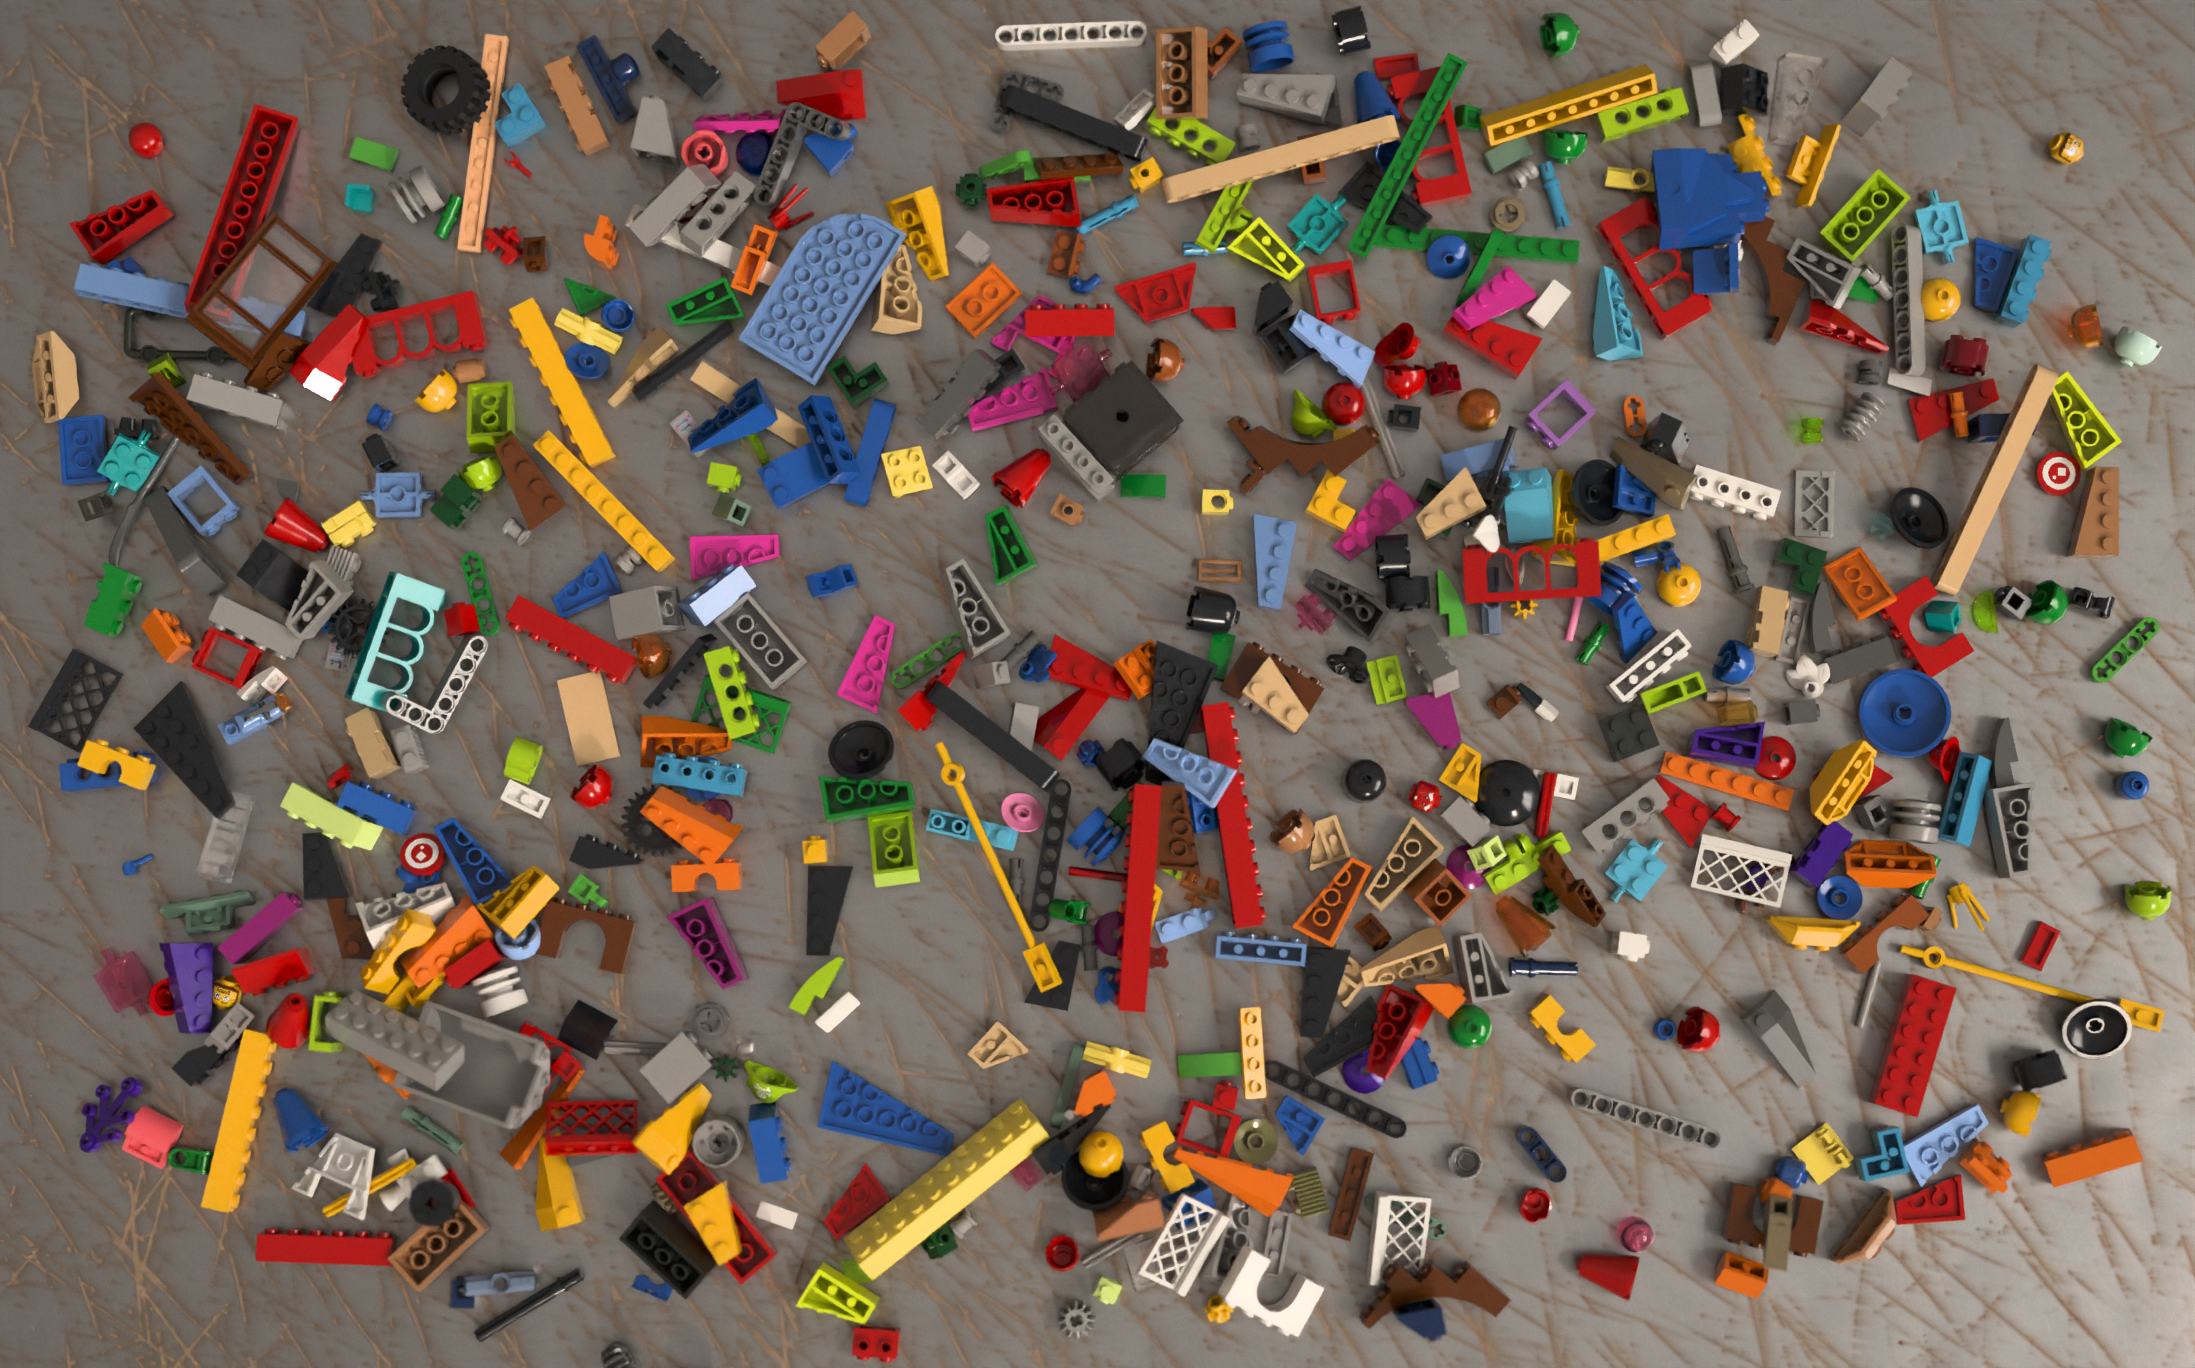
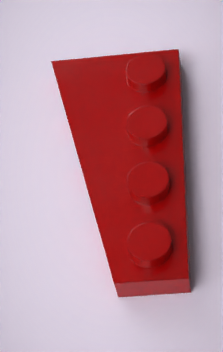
[1906,378,1999,443]

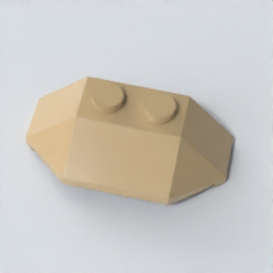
[32,331,79,423]

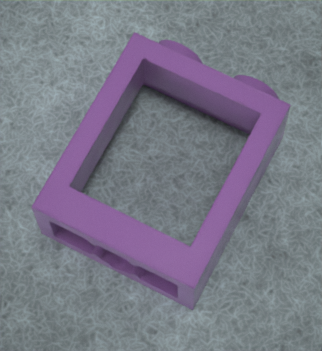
[1526,379,1597,450]

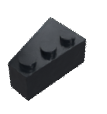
[651,28,723,102]
[1639,412,1690,465]

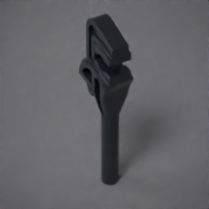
[1478,425,1518,520]

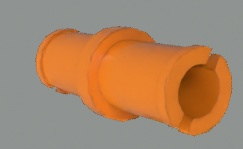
[1948,391,1970,438]

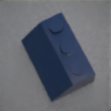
[1391,1299,1447,1341]

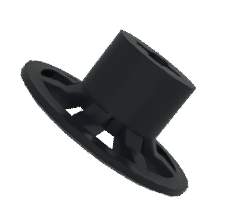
[1326,646,1371,684]

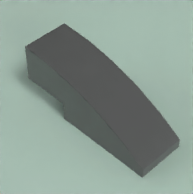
[1807,581,1836,654]
[1988,717,2018,789]

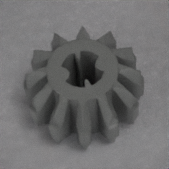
[601,1342,636,1368]

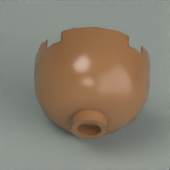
[1270,809,1314,853]

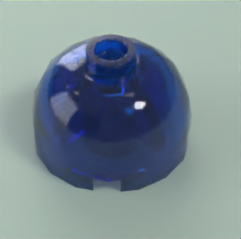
[735,131,774,177]

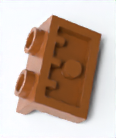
[1047,230,1085,279]

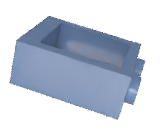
[167,465,241,537]

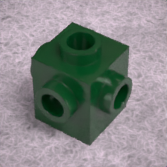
[956,173,987,207]
[921,1223,958,1260]

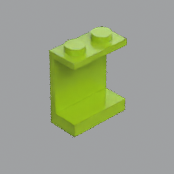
[308,991,346,1052]

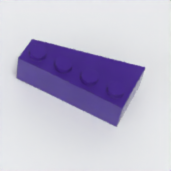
[159,943,213,1034]

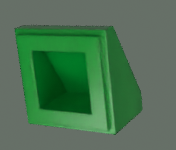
[1454,104,1482,131]

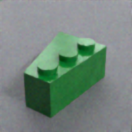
[665,277,746,326]
[985,505,1039,586]
[84,562,142,638]

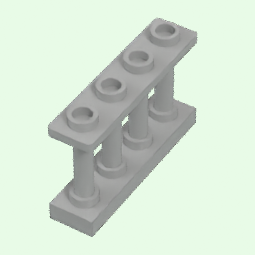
[1039,415,1114,501]

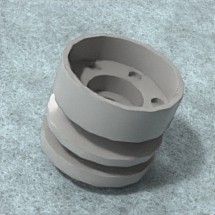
[388,165,446,224]
[1889,799,1941,844]
[692,1115,746,1168]

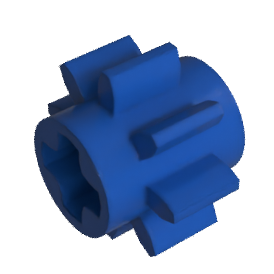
[1076,740,1106,767]

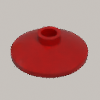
[1754,736,1796,781]

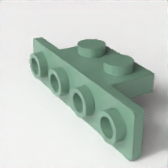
[160,890,254,936]

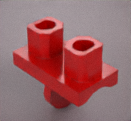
[483,225,523,265]

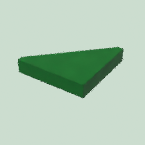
[563,278,617,317]

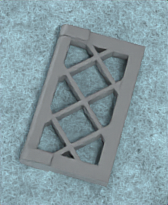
[1793,470,1835,538]

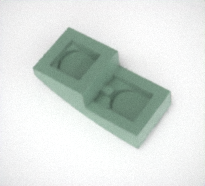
[1483,136,1534,174]

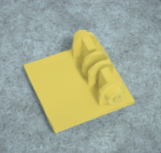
[880,446,933,498]
[1791,1122,1854,1185]

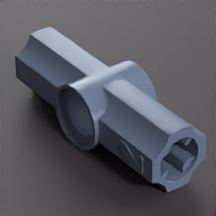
[1479,567,1502,635]
[463,1270,535,1297]

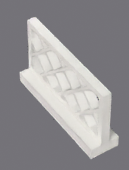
[1691,834,1792,908]
[1366,1191,1431,1285]
[1137,1193,1229,1297]

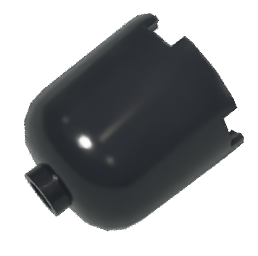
[1185,586,1240,635]
[1341,759,1386,803]

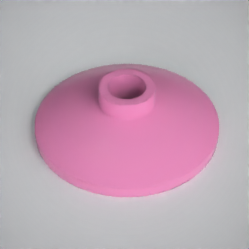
[1001,793,1044,832]

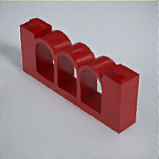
[1386,66,1472,208]
[1597,196,1712,340]
[351,290,489,378]
[1462,537,1602,604]

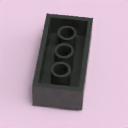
[619,1200,718,1300]

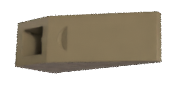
[1763,1195,1792,1271]

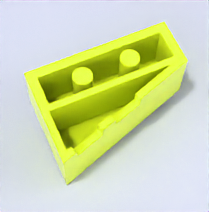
[1227,217,1306,282]
[796,1262,880,1324]

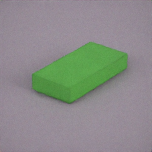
[349,137,399,172]

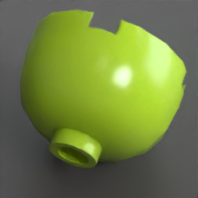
[456,452,502,492]
[2124,881,2172,920]

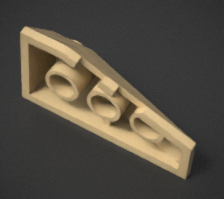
[1360,925,1453,987]

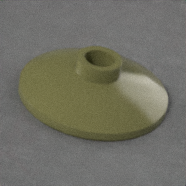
[1233,1119,1278,1164]

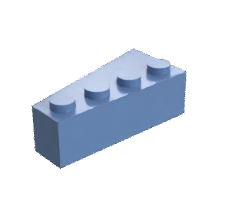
[1252,514,1297,612]

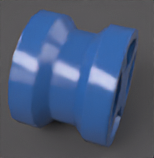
[366,404,393,431]

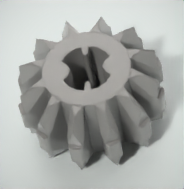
[1057,1300,1096,1339]

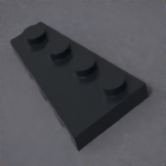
[1338,161,1433,235]
[306,233,383,318]
[643,633,717,709]
[806,866,853,956]
[1300,946,1351,1038]
[1302,996,1378,1078]

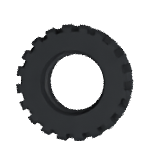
[401,45,491,135]

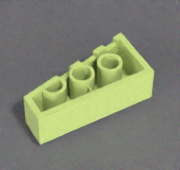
[280,782,383,850]

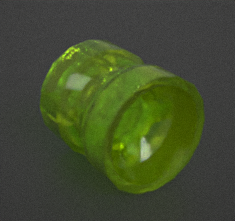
[1800,418,1824,443]

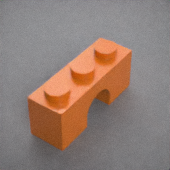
[671,858,742,892]

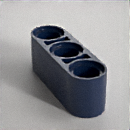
[1515,1125,1567,1183]

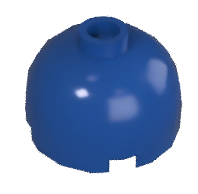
[1713,639,1756,685]

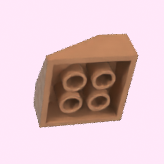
[1092,1190,1165,1241]

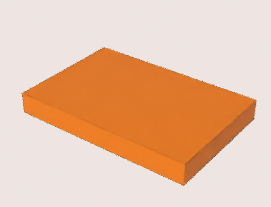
[945,262,1023,339]
[1822,547,1897,622]

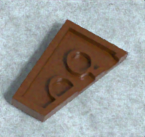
[244,331,311,393]

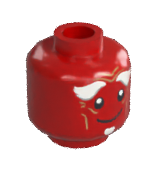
[1408,780,1442,813]

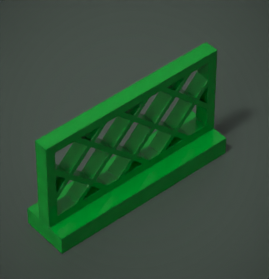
[691,674,792,754]

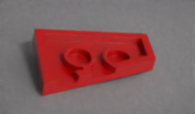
[1654,774,1715,848]
[823,1163,892,1240]
[1894,1174,1965,1225]

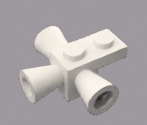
[379,1148,448,1211]

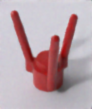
[767,184,814,231]

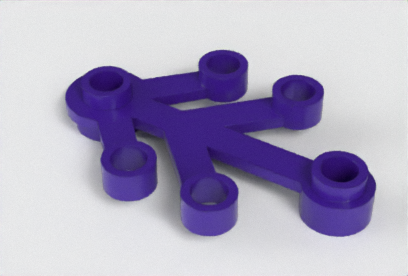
[79,1077,142,1153]

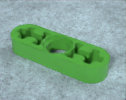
[978,150,1032,180]

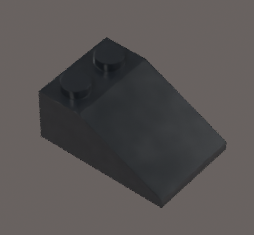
[236,539,309,612]

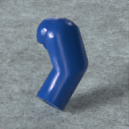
[1069,273,1103,294]

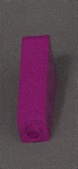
[217,892,304,964]

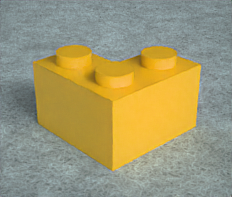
[1305,470,1356,533]

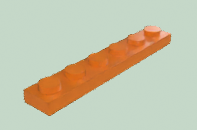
[1659,751,1794,811]

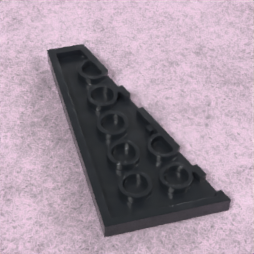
[1145,640,1218,786]
[133,681,236,820]

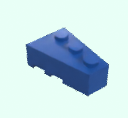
[336,781,418,835]

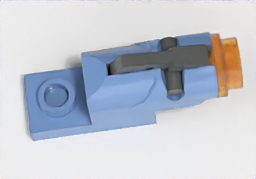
[218,692,292,745]

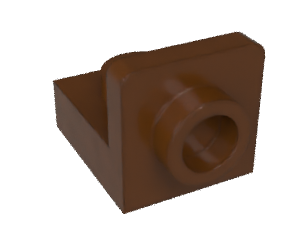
[523,236,549,272]
[1240,459,1265,496]
[1485,684,1522,719]
[1354,913,1392,952]

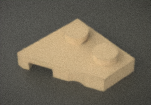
[1309,815,1351,871]
[1335,945,1364,1007]
[968,1021,1029,1069]

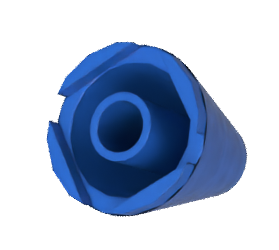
[1354,71,1400,124]
[273,1088,329,1153]

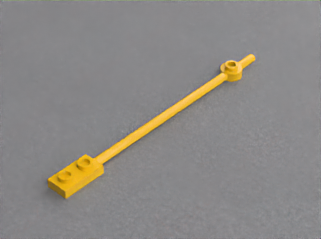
[935,741,1063,993]
[1899,944,2165,1032]

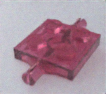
[1049,341,1112,403]
[93,948,155,1017]

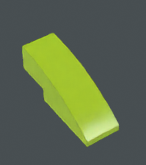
[1640,671,1707,714]
[789,956,845,1015]

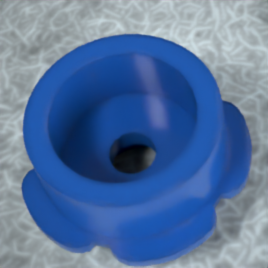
[1654,1018,1676,1040]

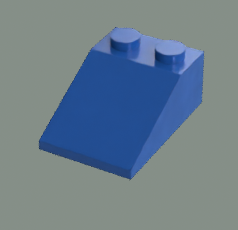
[757,442,829,509]

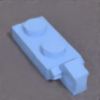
[1154,907,1218,944]

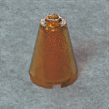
[1495,896,1557,958]

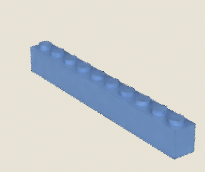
[74,263,307,338]

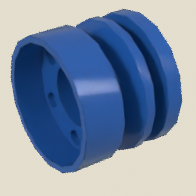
[1242,21,1295,73]
[1586,562,1643,618]
[1066,807,1126,867]

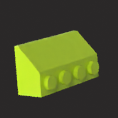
[1819,169,1911,264]

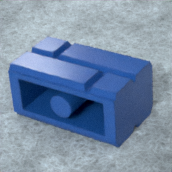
[1400,1037,1440,1090]

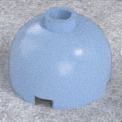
[495,919,541,960]

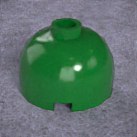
[1540,13,1580,58]
[1543,130,1588,164]
[2025,580,2069,625]
[2105,718,2153,758]
[1447,1005,1492,1049]

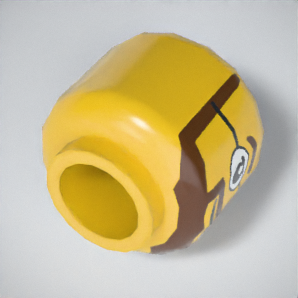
[2049,132,2084,165]
[212,975,243,1011]

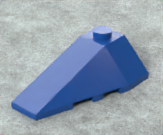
[688,378,778,453]

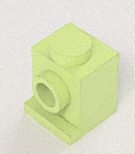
[1467,835,1507,870]
[1092,1274,1122,1305]

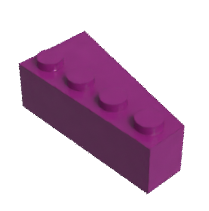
[666,897,749,989]

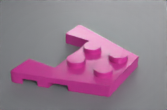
[990,294,1075,384]

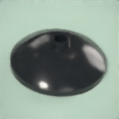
[1572,459,1624,526]
[1889,487,1949,549]
[828,720,895,780]
[1474,760,1540,827]
[2061,999,2132,1059]
[1061,1151,1129,1211]

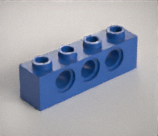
[798,395,861,484]
[59,751,157,792]

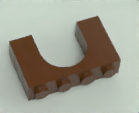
[1220,642,1324,735]
[535,897,638,974]
[1721,1182,1824,1257]

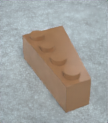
[544,55,611,156]
[2066,467,2119,558]

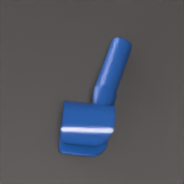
[122,853,153,876]

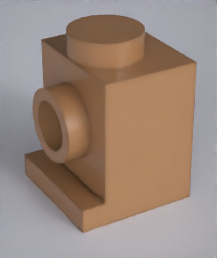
[1050,494,1085,528]

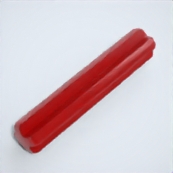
[1534,772,1556,838]

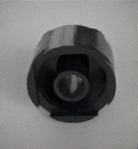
[1331,5,1371,56]
[1375,534,1411,580]
[1384,575,1430,612]
[1096,738,1149,791]
[2014,1049,2068,1092]
[409,1179,461,1226]

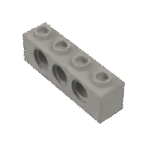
[680,171,756,257]
[1581,777,1670,853]

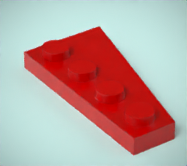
[1047,635,1132,701]

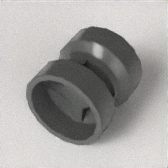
[1859,359,1882,385]

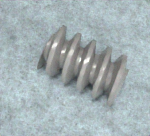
[1838,392,1887,442]

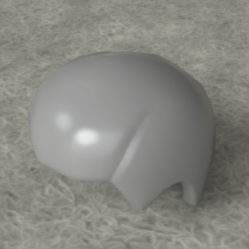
[1448,1145,1483,1180]

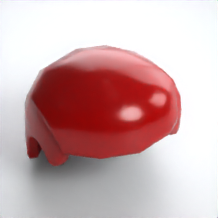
[128,122,164,159]
[1518,1187,1552,1224]
[1045,1235,1079,1272]

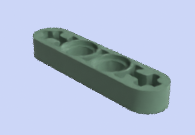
[1049,1042,1085,1130]
[1364,1192,1448,1241]

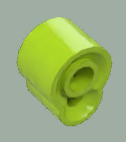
[503,736,543,785]

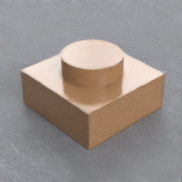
[1918,907,1942,931]

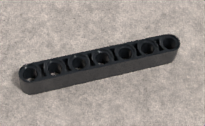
[999,85,1148,162]
[925,680,1061,792]
[1029,779,1071,932]
[1264,1060,1407,1138]

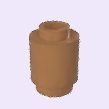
[452,358,486,383]

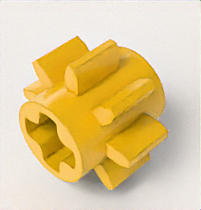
[1509,600,1538,620]
[1204,1295,1234,1324]

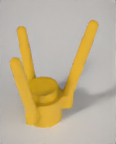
[1946,882,1990,931]

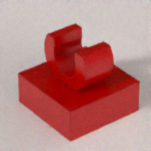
[550,1050,583,1082]

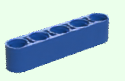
[844,398,897,507]

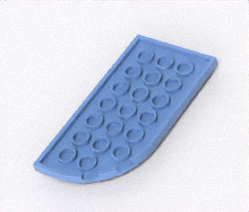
[738,214,907,386]

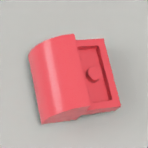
[122,1105,184,1169]

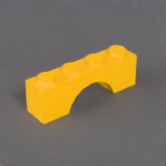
[1596,514,1676,564]
[360,908,436,995]

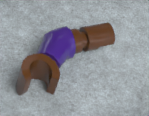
[1735,851,1795,914]

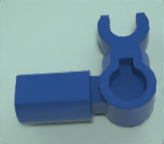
[1632,541,1681,573]

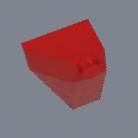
[1798,298,1889,355]
[289,304,366,401]

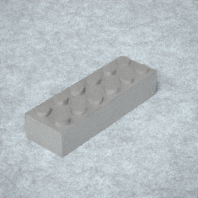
[325,989,465,1091]

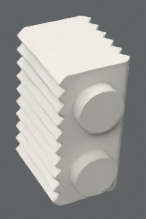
[1708,20,1759,69]

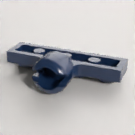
[576,35,640,123]

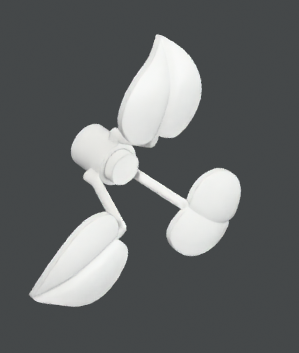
[1464,501,1525,585]

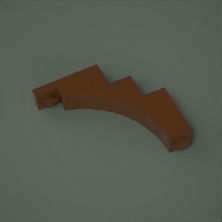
[1740,216,1806,345]
[1227,415,1381,477]

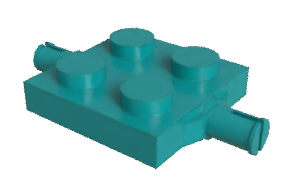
[1287,193,1349,256]
[97,429,160,496]

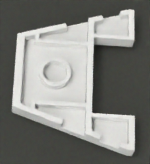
[292,1133,375,1220]

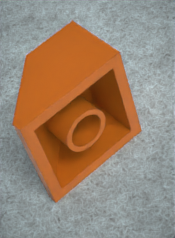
[1410,982,1466,1019]

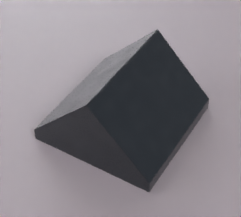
[557,1000,618,1060]

